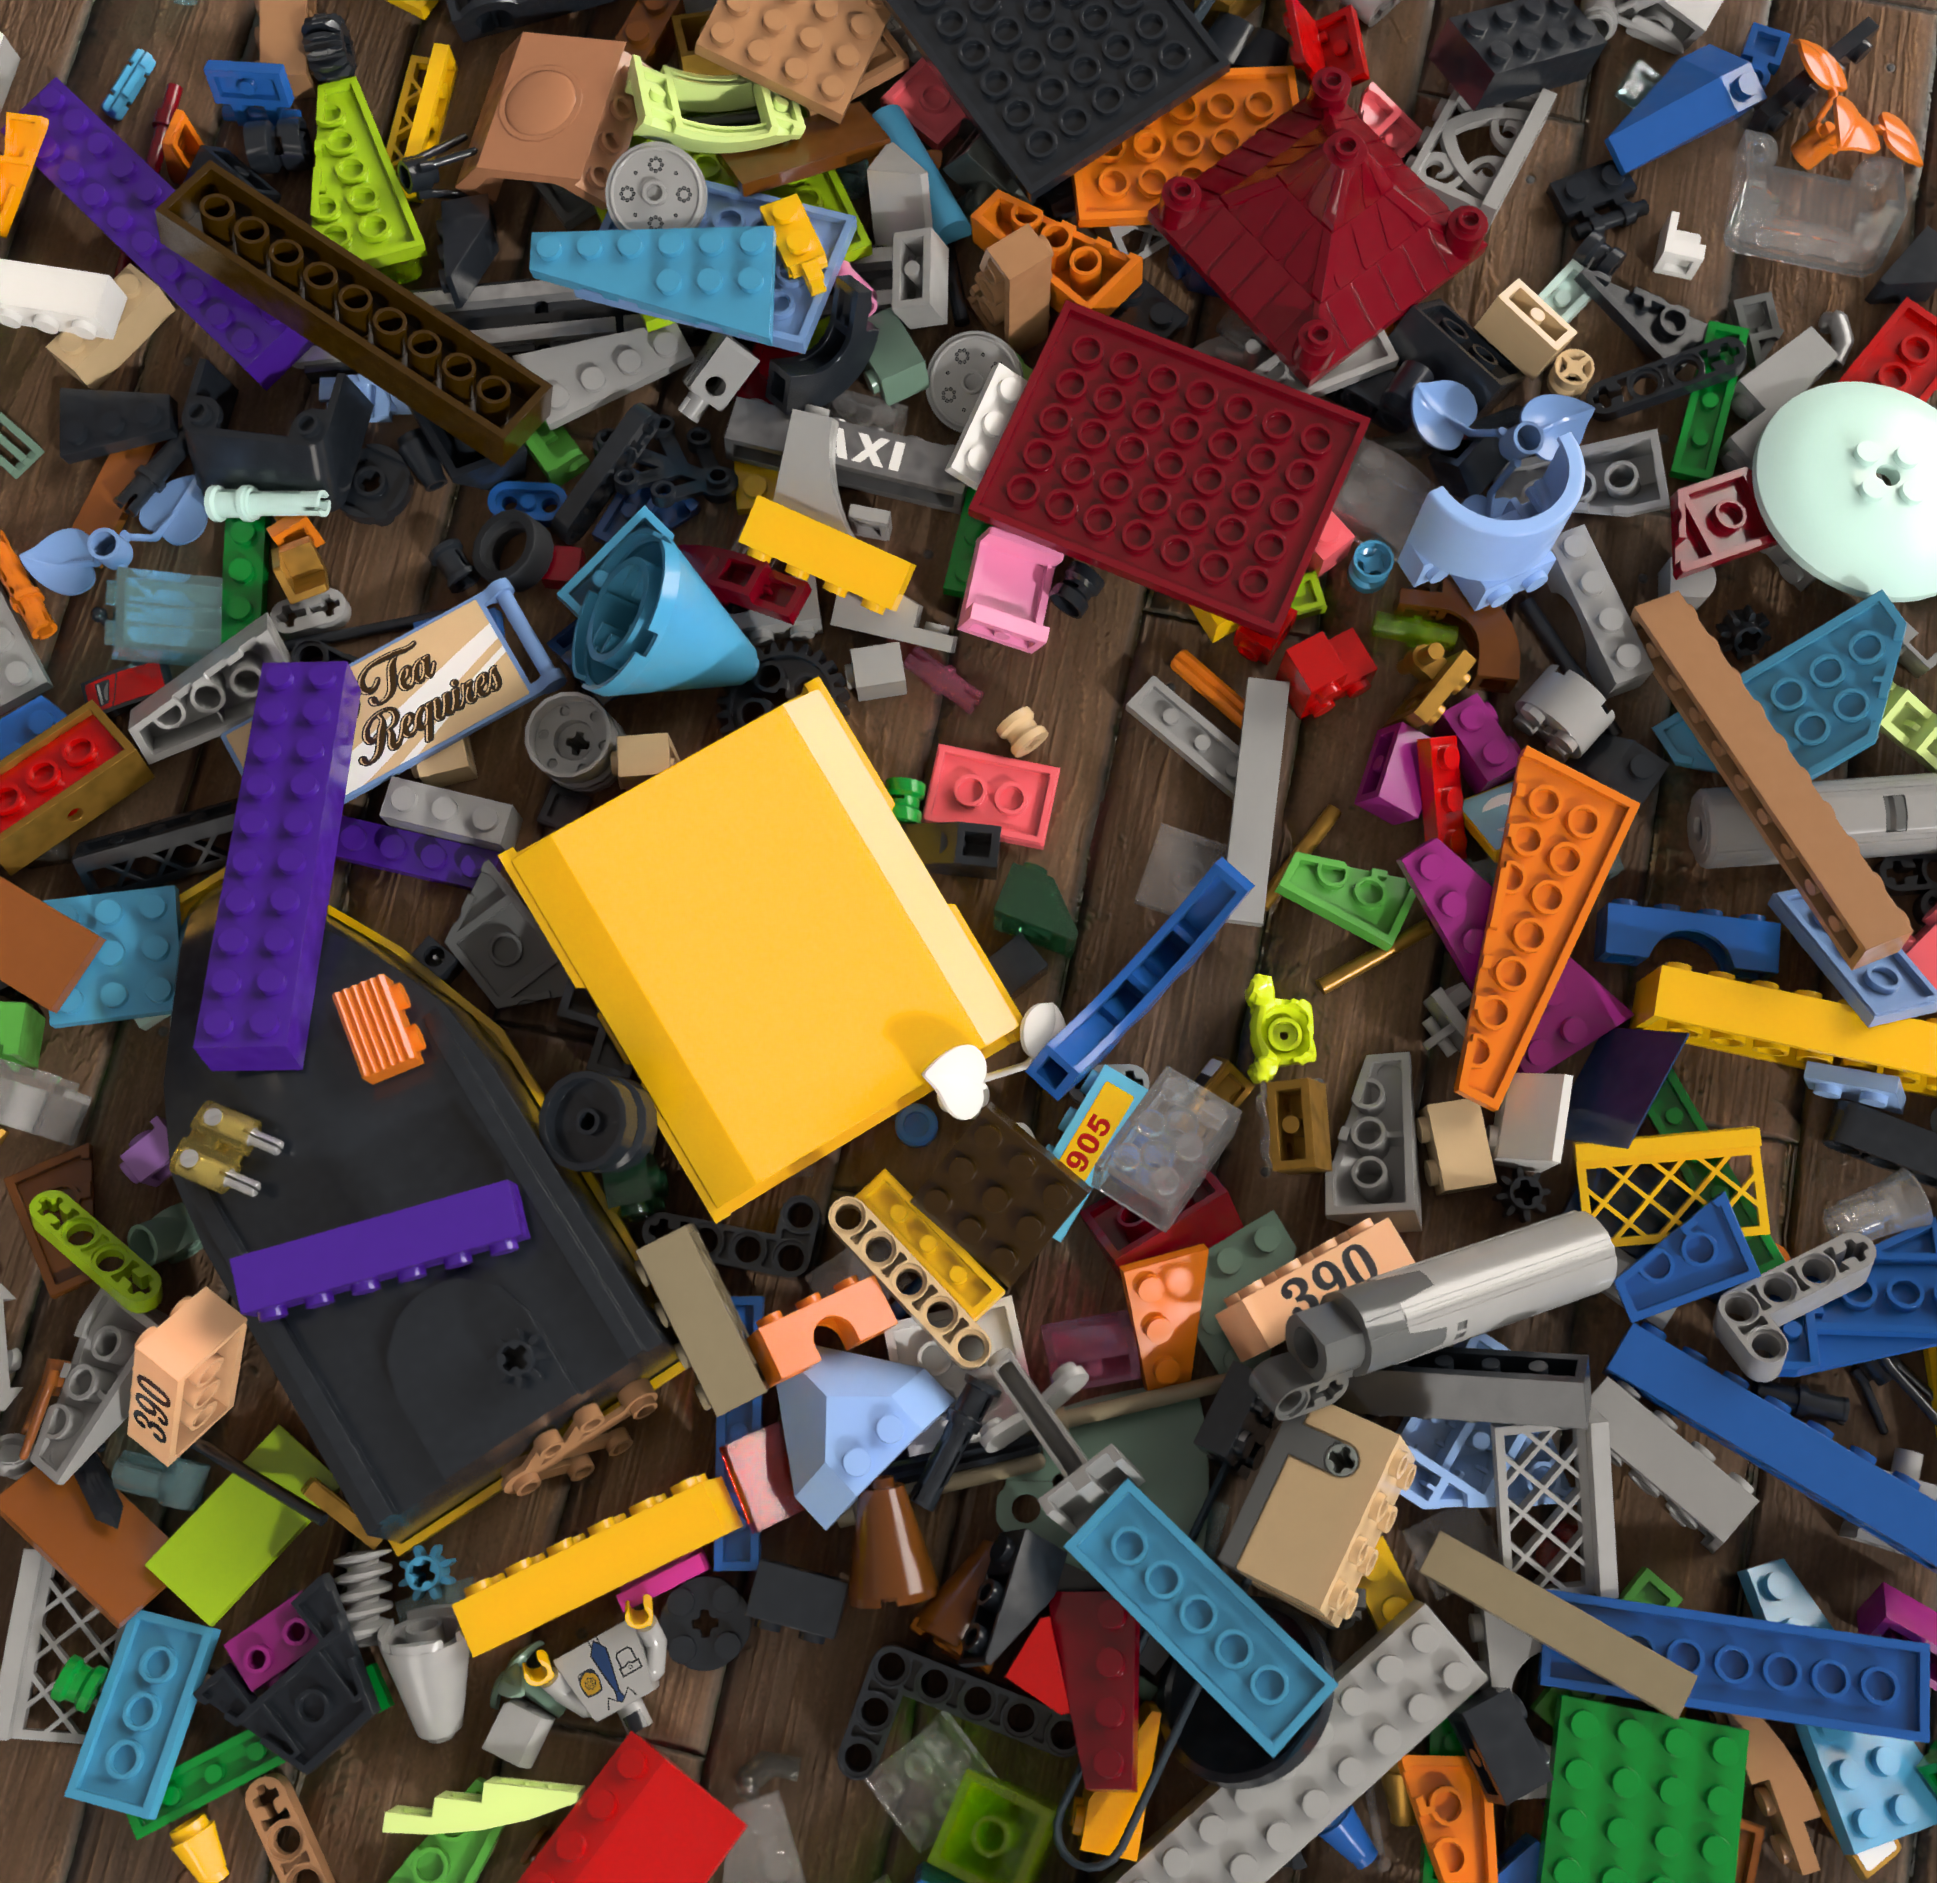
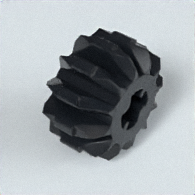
[301,12,357,83]

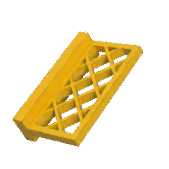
[1572,1126,1771,1247]

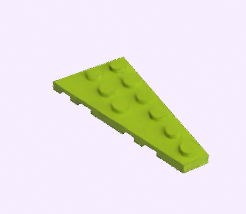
[310,76,427,269]

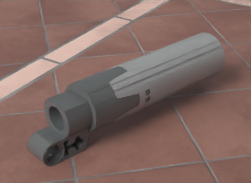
[1249,1210,1618,1421]

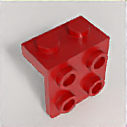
[1283,0,1370,88]

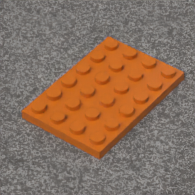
[1071,66,1299,228]

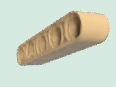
[828,1196,992,1371]

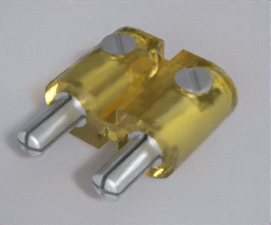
[169,1100,284,1197]

